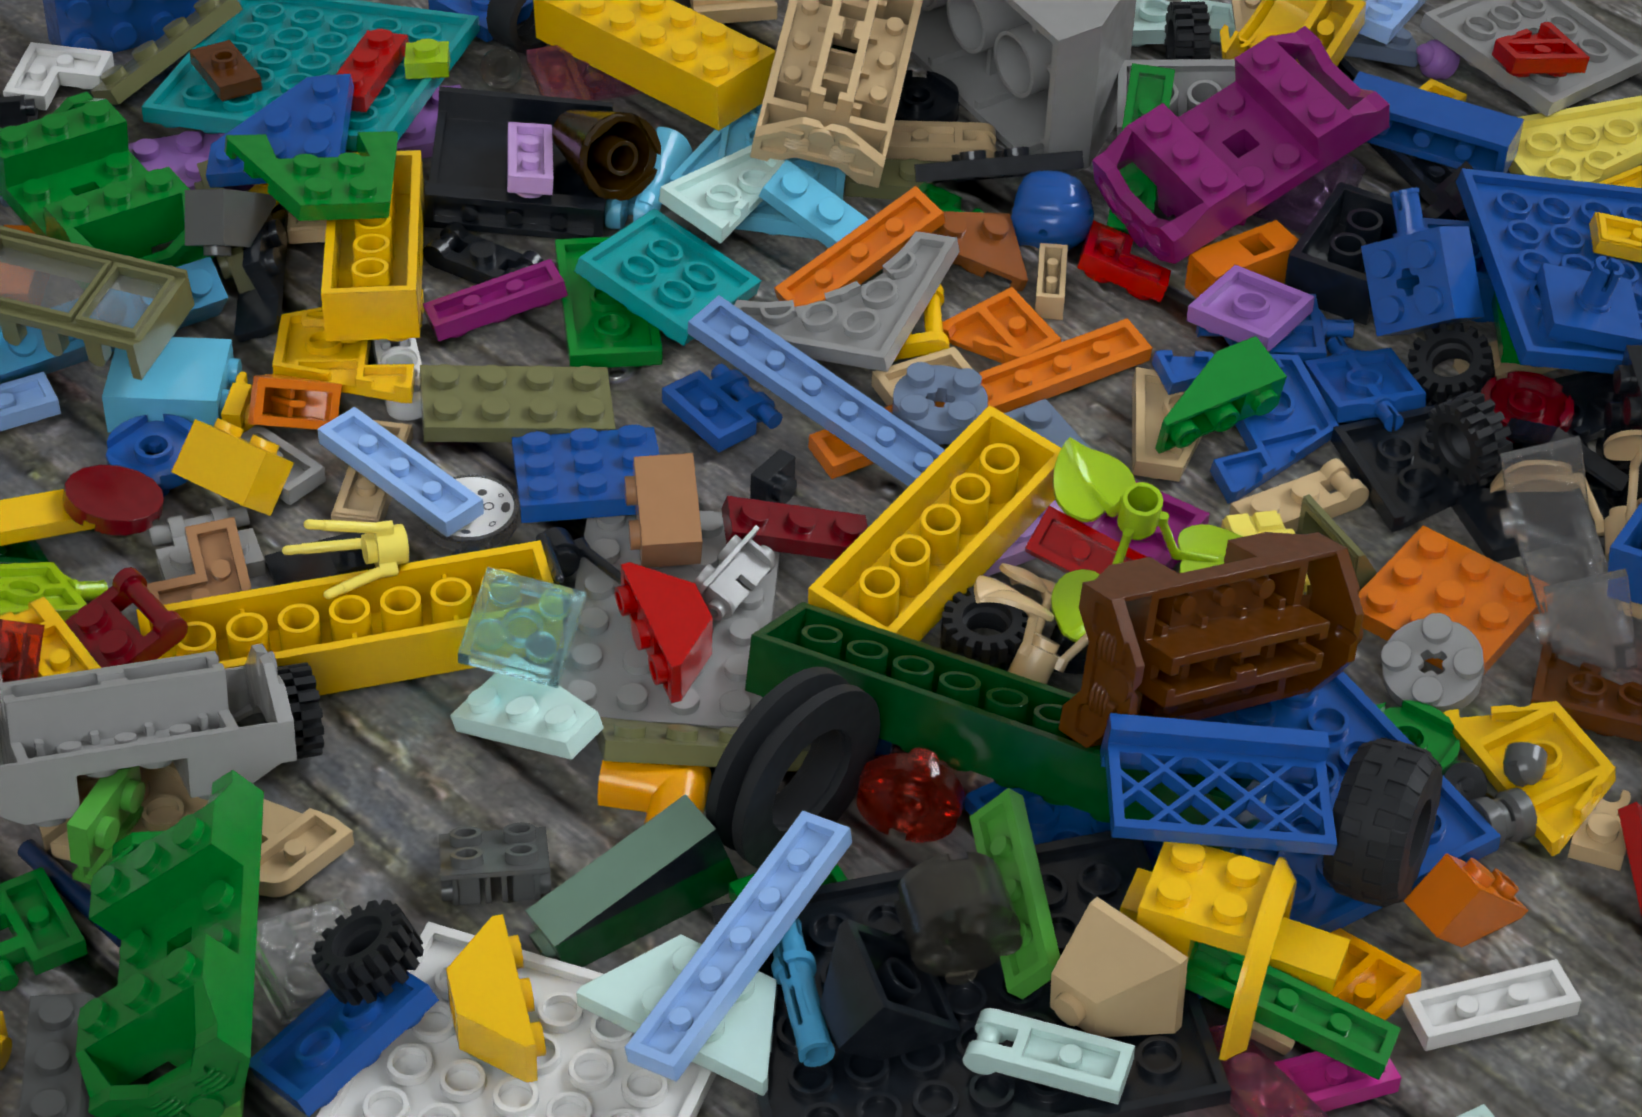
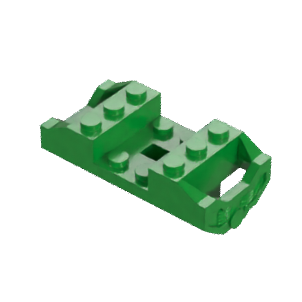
[0,92,214,292]
[75,770,264,1117]

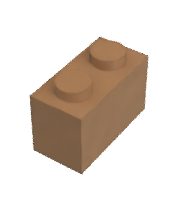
[624,453,703,568]

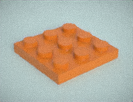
[1359,525,1551,676]

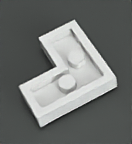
[3,42,114,110]

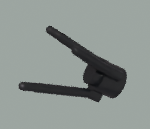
[536,527,621,627]

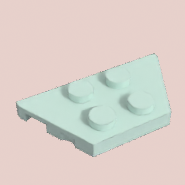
[576,934,777,1096]

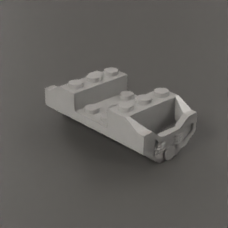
[0,644,297,827]

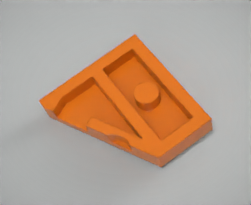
[942,287,1061,364]

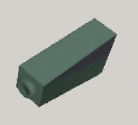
[525,794,738,967]

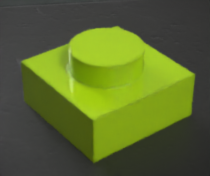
[404,39,450,79]

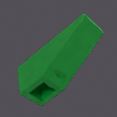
[1155,336,1287,454]

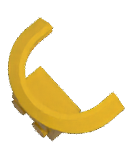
[1220,0,1366,66]
[1136,842,1297,1061]

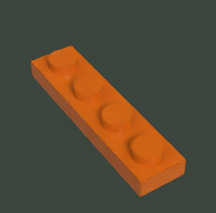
[774,186,946,307]

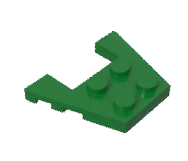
[224,131,398,221]

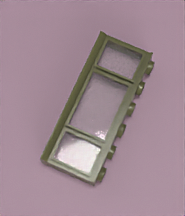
[0,226,195,380]

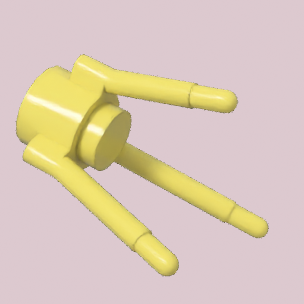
[282,519,409,599]

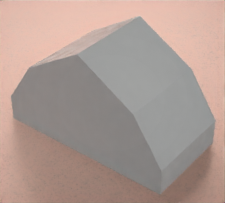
[910,0,1136,174]

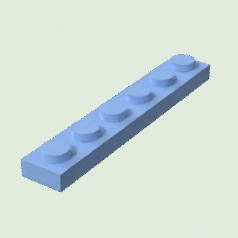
[625,811,852,1082]

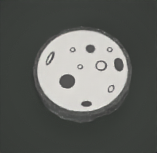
[422,475,519,552]

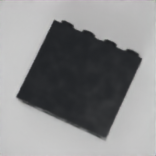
[424,86,614,239]

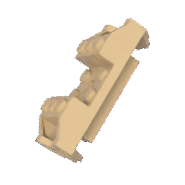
[750,0,923,188]

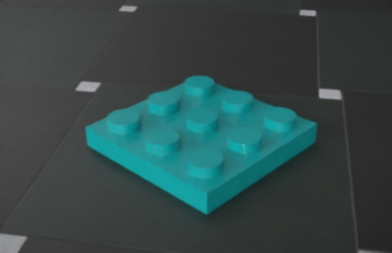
[574,208,762,346]

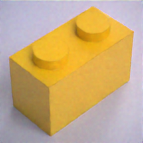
[171,418,294,516]

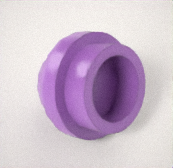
[1416,39,1460,80]

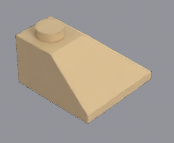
[1050,897,1188,1037]

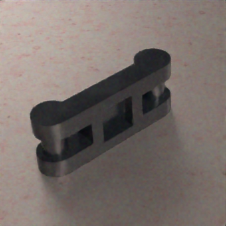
[423,221,543,284]

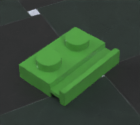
[67,766,146,885]

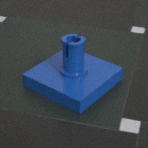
[1536,256,1642,352]

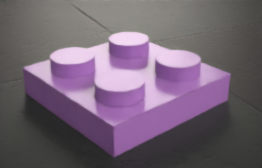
[1187,265,1315,352]

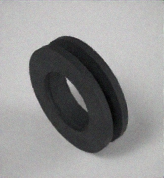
[706,667,880,868]

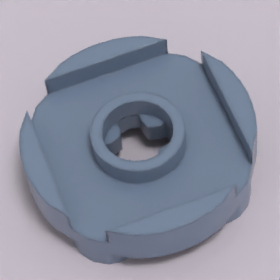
[892,362,988,444]

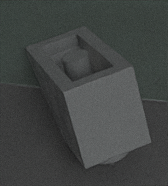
[185,189,276,257]

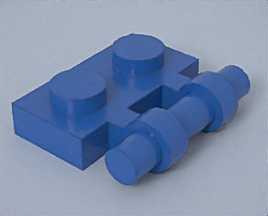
[662,363,783,453]

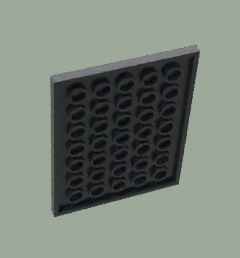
[711,830,1231,1117]

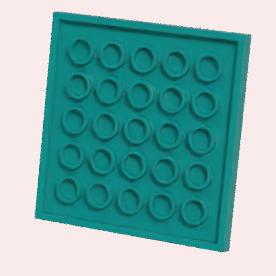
[141,0,480,152]

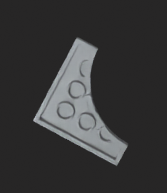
[734,231,960,372]

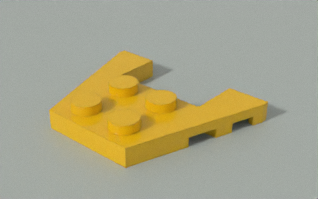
[272,289,424,403]

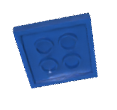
[511,425,660,523]

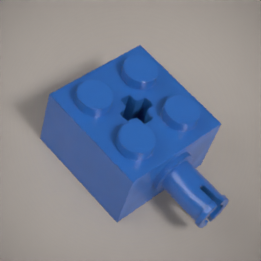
[1361,187,1485,337]

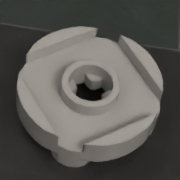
[1381,613,1484,712]

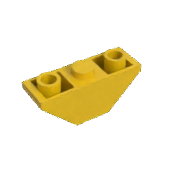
[446,914,546,1083]

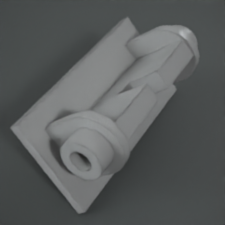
[693,525,775,621]

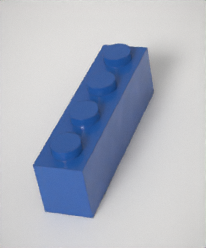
[1353,71,1524,173]

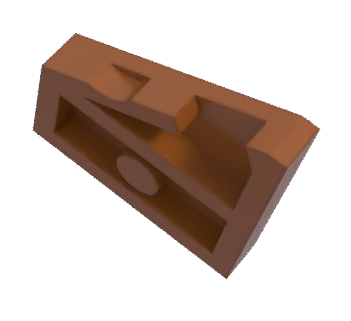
[931,211,1028,291]

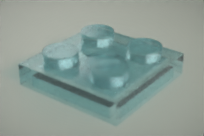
[458,567,587,688]

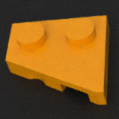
[1317,928,1421,1020]

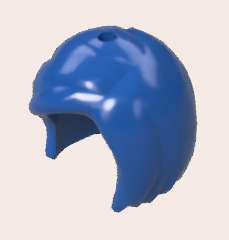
[1010,170,1094,250]

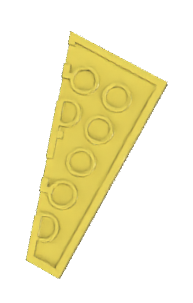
[1508,96,1642,183]

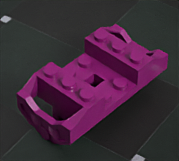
[1092,26,1390,264]

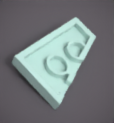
[659,145,785,244]
[450,655,604,760]

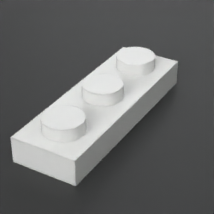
[1402,959,1582,1051]

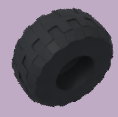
[1323,737,1443,907]

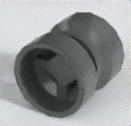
[1468,788,1537,847]

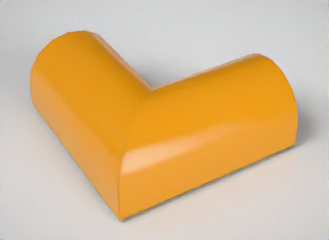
[597,760,712,825]

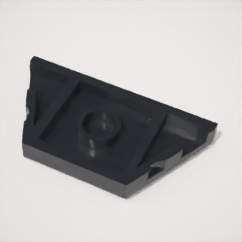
[914,147,1084,183]

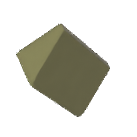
[1297,494,1377,589]

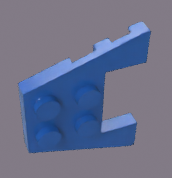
[1152,350,1339,504]

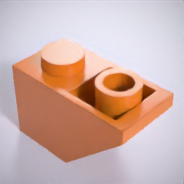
[1403,853,1529,948]

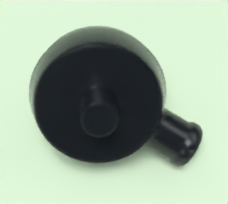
[1442,760,1494,801]

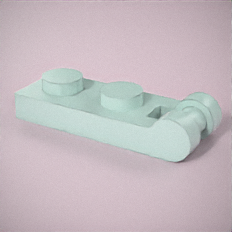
[963,1008,1135,1105]

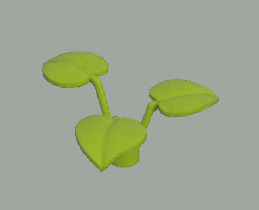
[1051,437,1243,642]

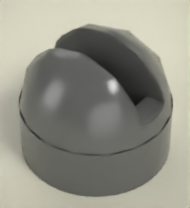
[1503,742,1548,787]

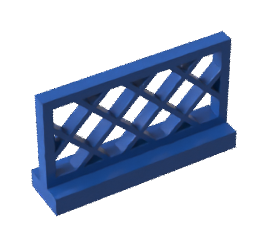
[1100,713,1337,856]

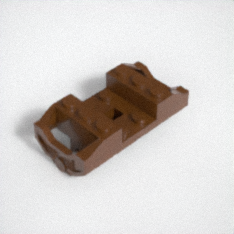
[1059,532,1364,748]

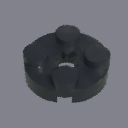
[895,70,960,122]

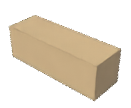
[1035,243,1068,320]

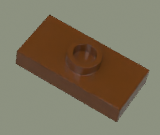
[189,40,262,101]

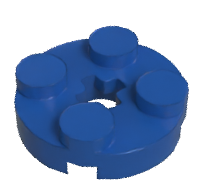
[106,414,193,497]

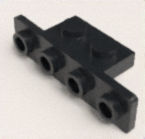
[234,210,288,342]

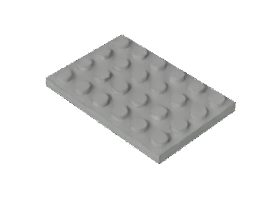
[558,511,781,729]

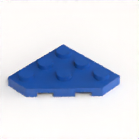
[206,73,354,188]

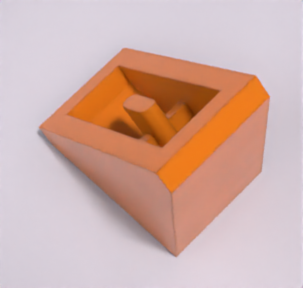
[248,374,342,430]

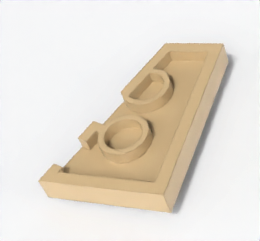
[1132,367,1202,482]

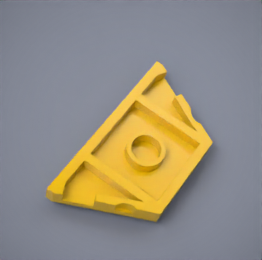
[1443,701,1616,856]

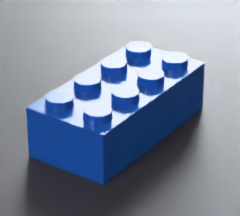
[43,0,199,53]

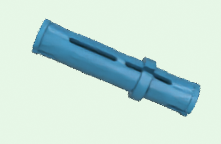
[771,918,835,1067]

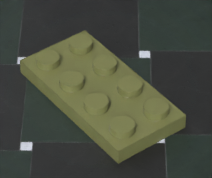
[419,364,616,442]

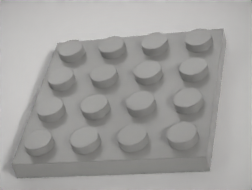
[1420,0,1642,117]

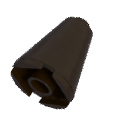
[552,110,661,201]

